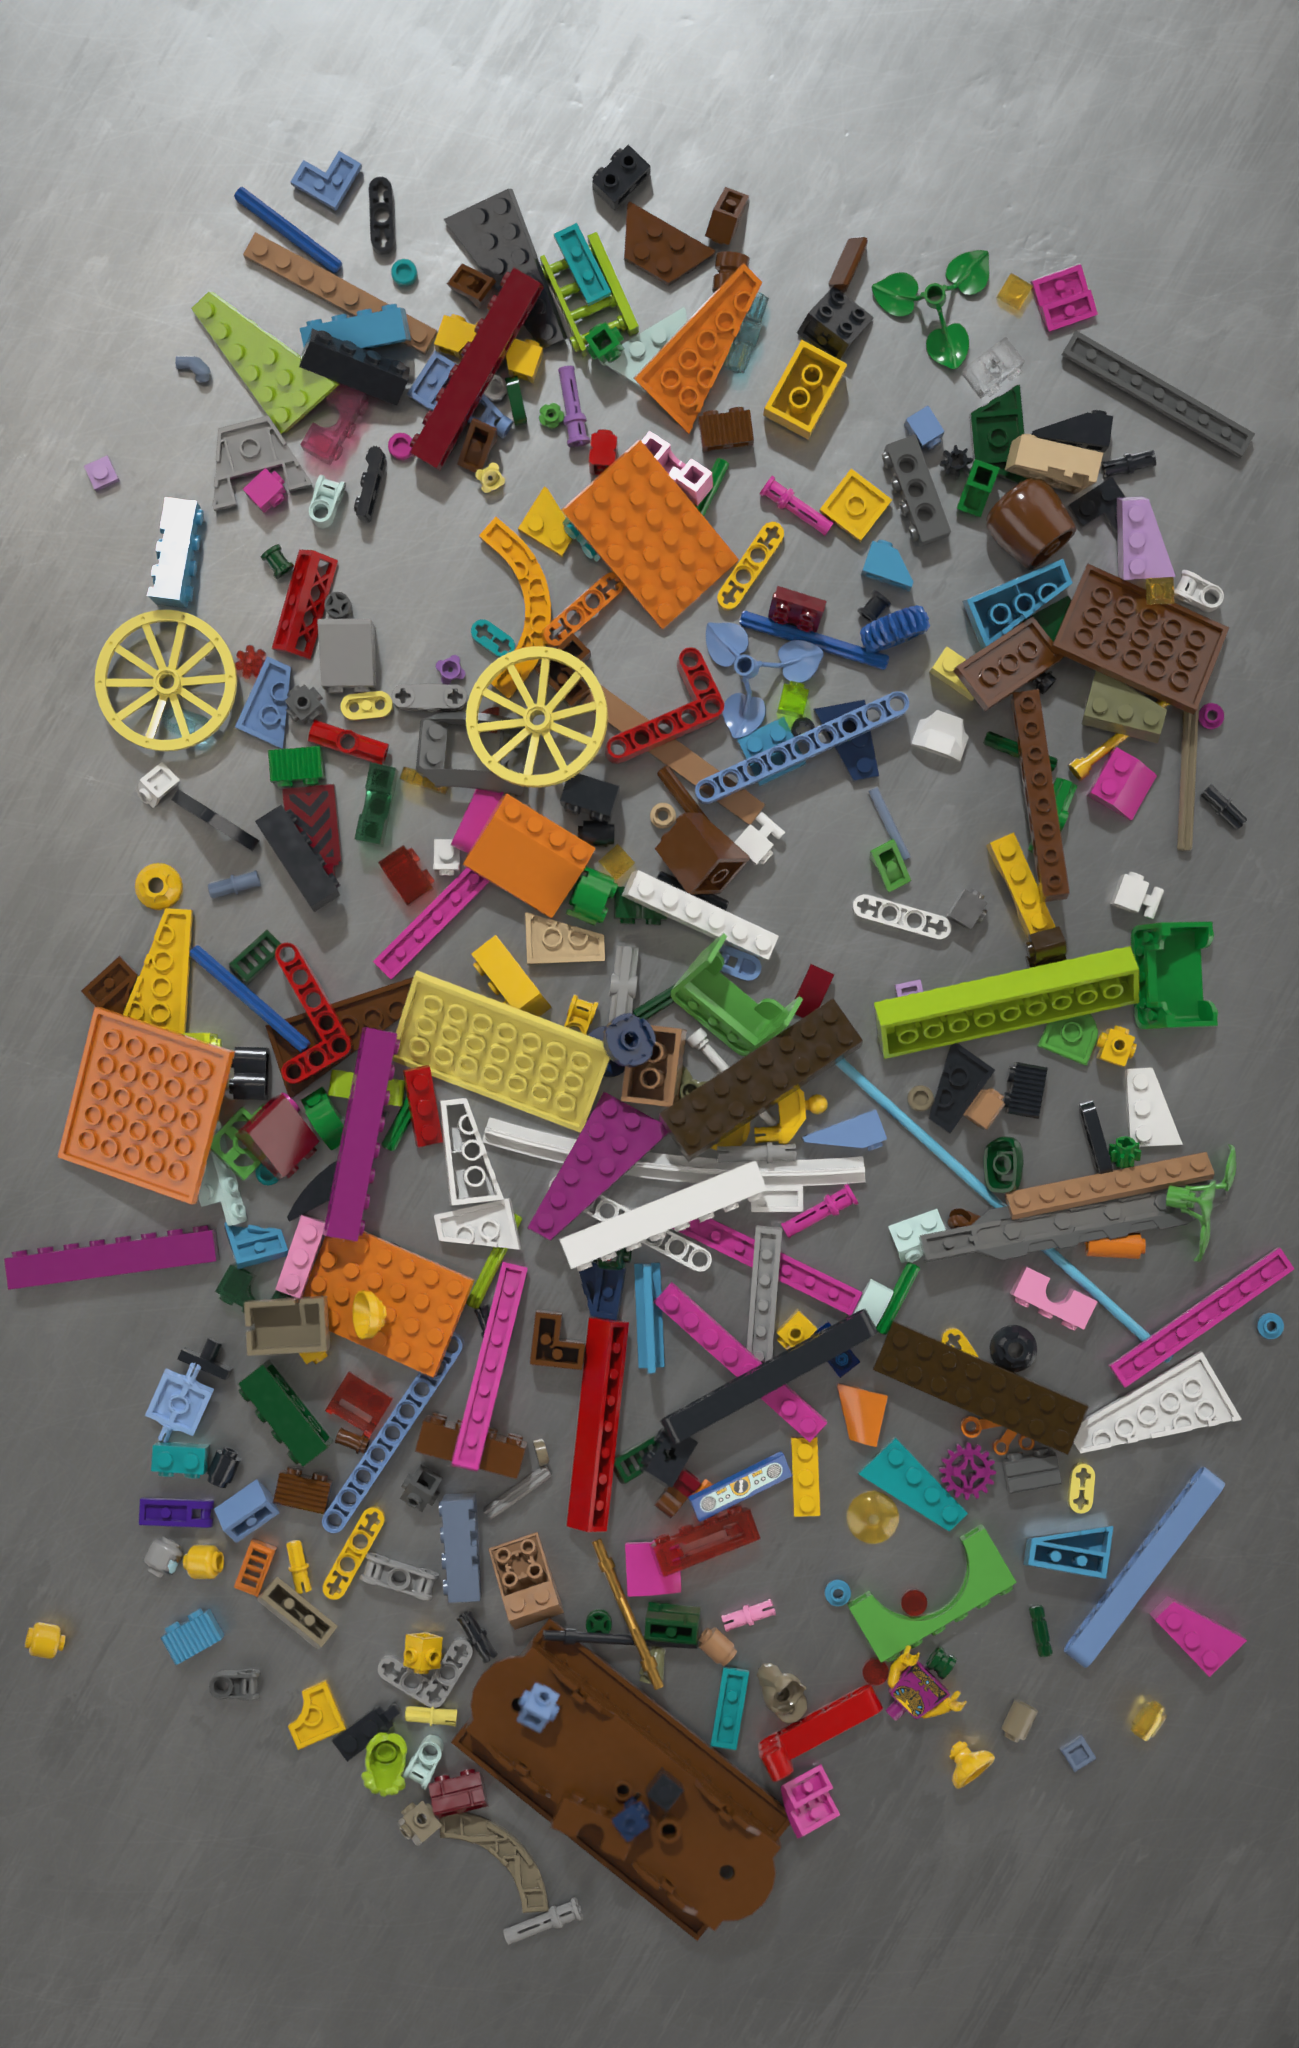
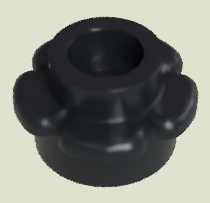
[1033,671,1057,695]

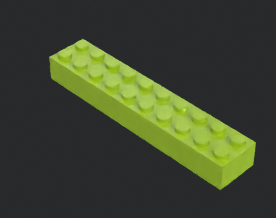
[874,946,1139,1059]

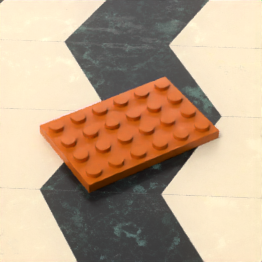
[561,440,739,629]
[299,1231,475,1378]

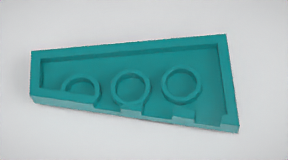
[858,1437,968,1532]

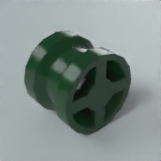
[586,1609,612,1633]
[925,1646,957,1680]

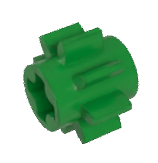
[1109,1136,1141,1169]

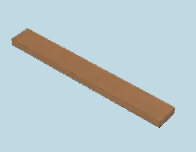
[582,685,765,825]

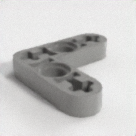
[377,1637,474,1708]

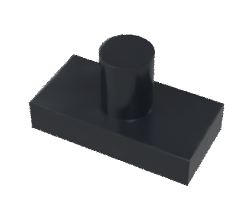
[177,1338,233,1380]

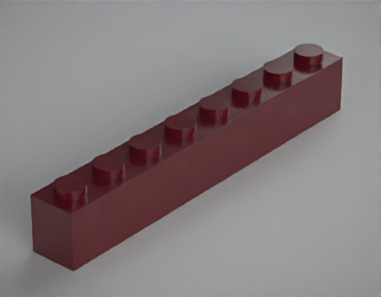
[409,268,544,471]

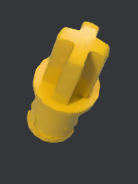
[286,1540,312,1594]

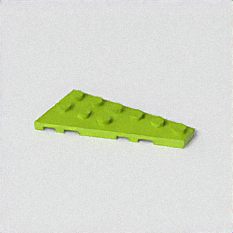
[191,292,340,434]

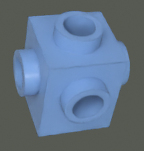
[516,1682,559,1733]

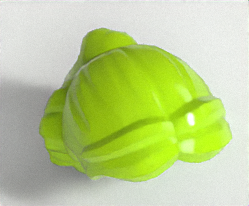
[361,1732,408,1797]

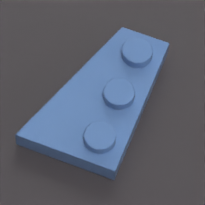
[235,656,291,749]

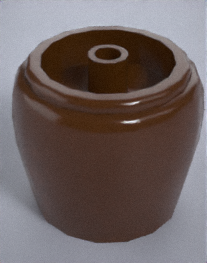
[986,478,1077,570]

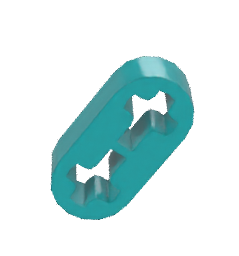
[471,619,516,658]

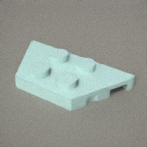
[599,307,687,392]

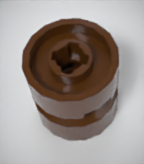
[712,251,750,293]

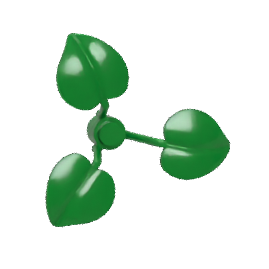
[872,250,989,370]

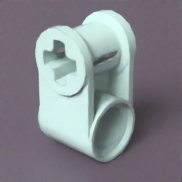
[309,474,346,528]
[402,1735,444,1790]

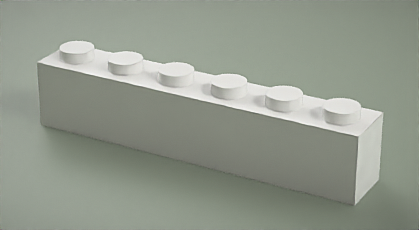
[622,870,779,960]

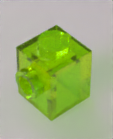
[777,681,810,718]

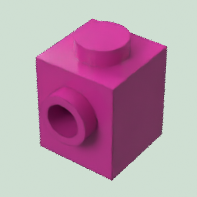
[243,468,286,513]

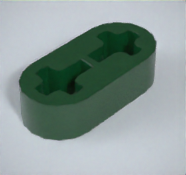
[505,376,528,426]

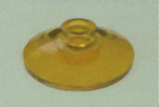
[847,1491,899,1544]

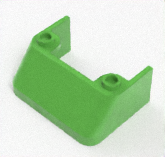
[671,933,803,1056]

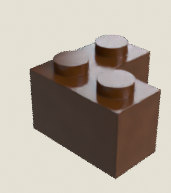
[535,633,591,708]
[530,1310,586,1370]

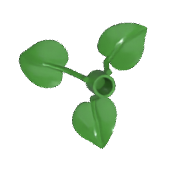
[1166,1144,1236,1262]

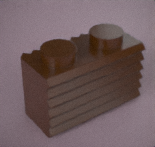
[698,407,754,452]
[273,1467,333,1514]

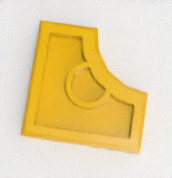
[288,1679,347,1750]

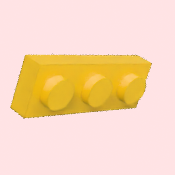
[791,1436,820,1517]

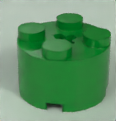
[565,866,618,926]

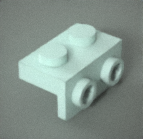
[888,1209,946,1263]

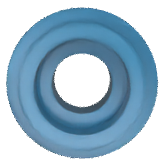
[1257,1313,1284,1339]
[825,1579,851,1606]

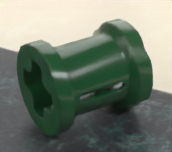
[260,544,294,579]

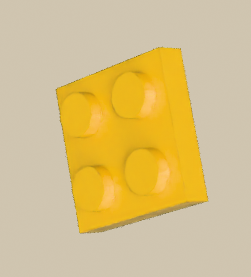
[819,468,892,542]

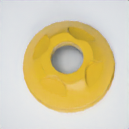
[135,863,183,910]
[352,1291,386,1339]

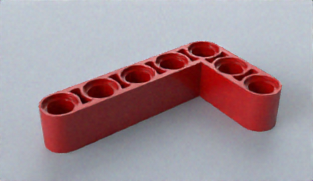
[605,647,724,764]
[275,942,353,1083]
[758,1684,883,1782]

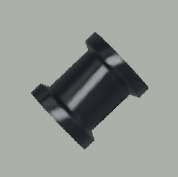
[857,590,891,623]

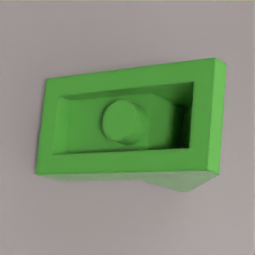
[870,839,912,892]

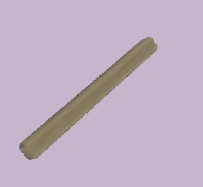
[1177,706,1199,851]

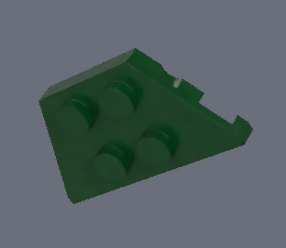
[969,385,1029,484]

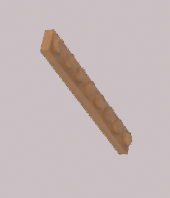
[243,232,437,355]
[1005,1152,1215,1220]

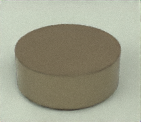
[907,1085,934,1111]
[533,1438,549,1466]

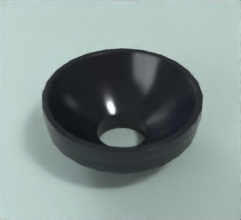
[989,1325,1037,1372]

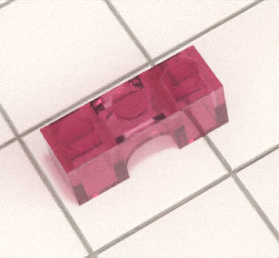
[300,382,369,465]

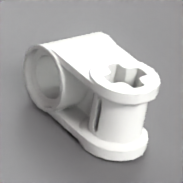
[1171,570,1224,613]

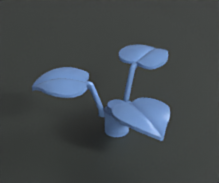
[706,622,824,739]

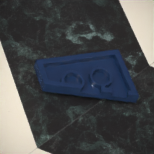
[813,699,879,781]

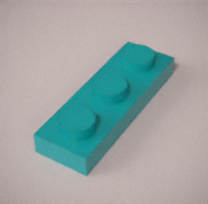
[553,223,611,306]
[710,1666,749,1750]

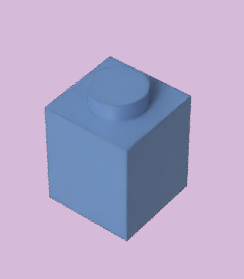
[904,406,945,450]

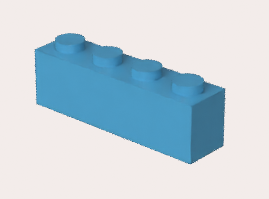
[300,304,411,350]

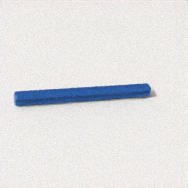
[739,611,889,670]
[189,945,311,1053]

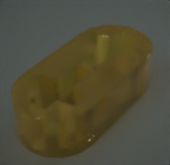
[399,767,448,795]

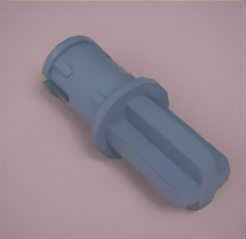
[208,870,261,898]

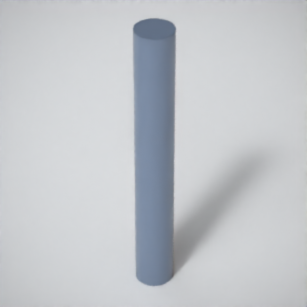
[868,787,911,861]

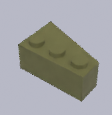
[1082,671,1167,743]

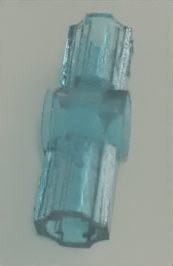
[723,292,769,373]

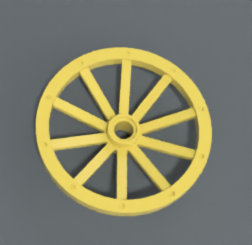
[95,610,237,752]
[466,646,608,788]

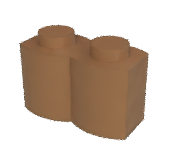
[963,1088,1005,1130]

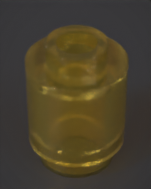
[1130,1700,1167,1741]

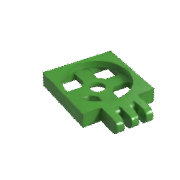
[210,1103,265,1181]

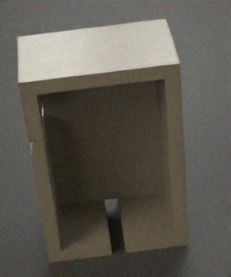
[244,1296,330,1356]

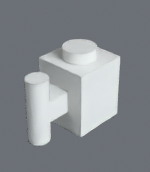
[734,812,785,866]
[1110,872,1164,919]

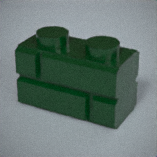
[644,1602,701,1645]

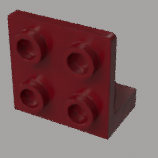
[768,586,827,632]

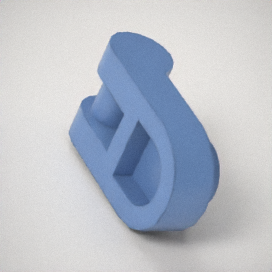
[719,944,761,981]

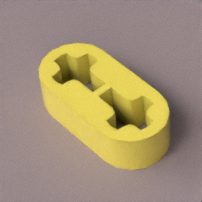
[1067,1462,1095,1514]

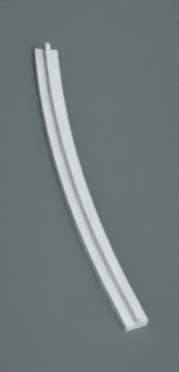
[482,1117,865,1186]

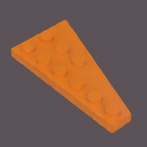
[633,263,762,434]

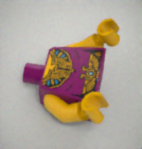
[886,1645,967,1721]

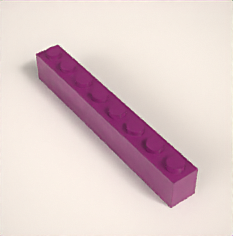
[323,1027,400,1241]
[4,1225,220,1290]

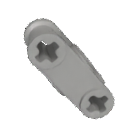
[391,683,468,712]
[359,1552,439,1601]

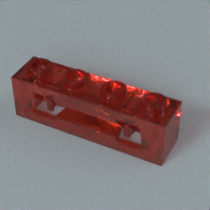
[649,1505,761,1577]

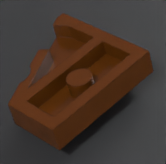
[81,956,138,1014]

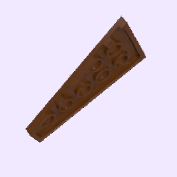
[265,977,413,1099]

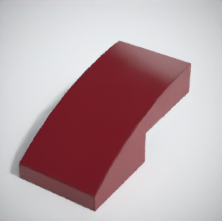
[793,964,835,1018]

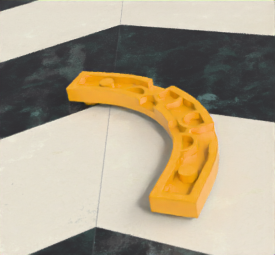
[479,516,551,700]

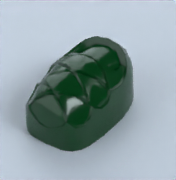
[983,1136,1024,1193]

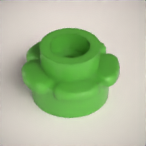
[539,403,564,429]

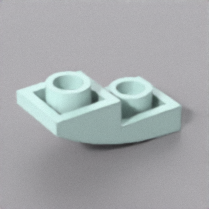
[852,1279,893,1340]

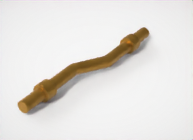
[591,1538,664,1690]

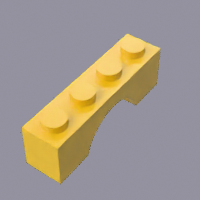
[434,314,543,384]
[986,832,1056,939]

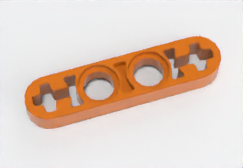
[541,572,624,647]

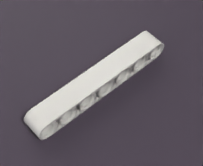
[549,1176,712,1272]

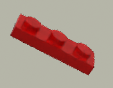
[403,1065,443,1148]

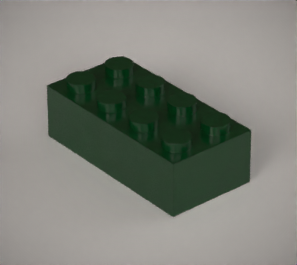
[238,1359,333,1467]

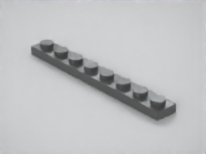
[1062,330,1255,458]

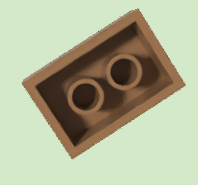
[621,1025,687,1107]

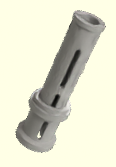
[503,1897,583,1945]

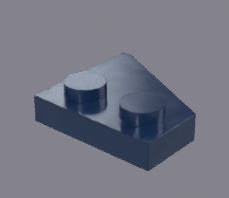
[579,1262,626,1320]

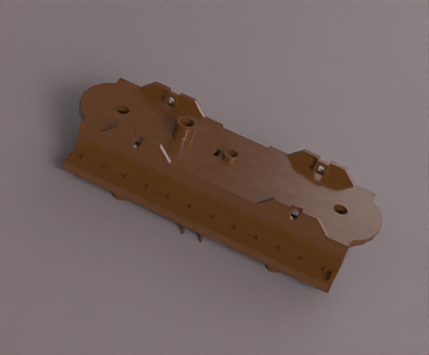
[451,1617,790,1941]

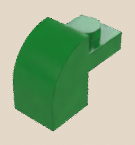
[956,459,1000,517]
[301,1086,345,1151]

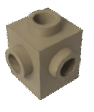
[397,1801,442,1846]

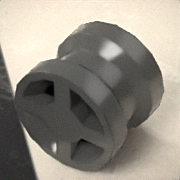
[324,591,352,619]

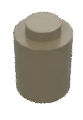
[1001,1699,1038,1743]

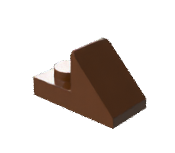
[447,263,496,309]
[457,418,497,473]

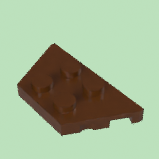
[624,201,715,286]

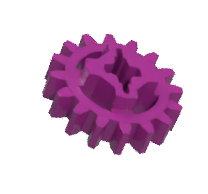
[938,1442,996,1500]

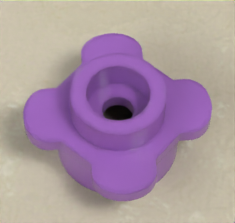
[436,655,465,685]

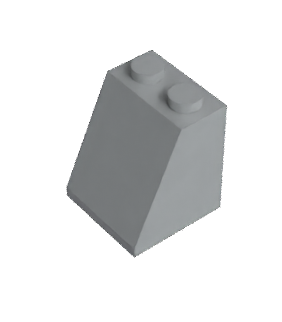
[318,619,376,694]

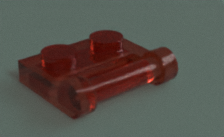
[325,1371,394,1438]

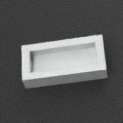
[751,1186,803,1212]

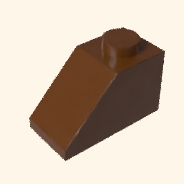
[705,187,749,245]

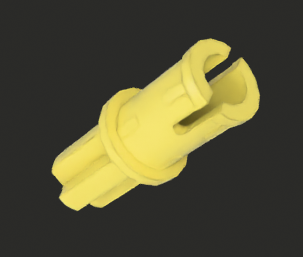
[405,1706,457,1727]

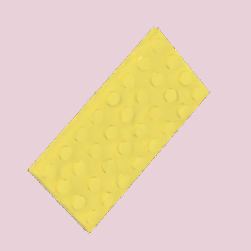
[392,971,610,1133]

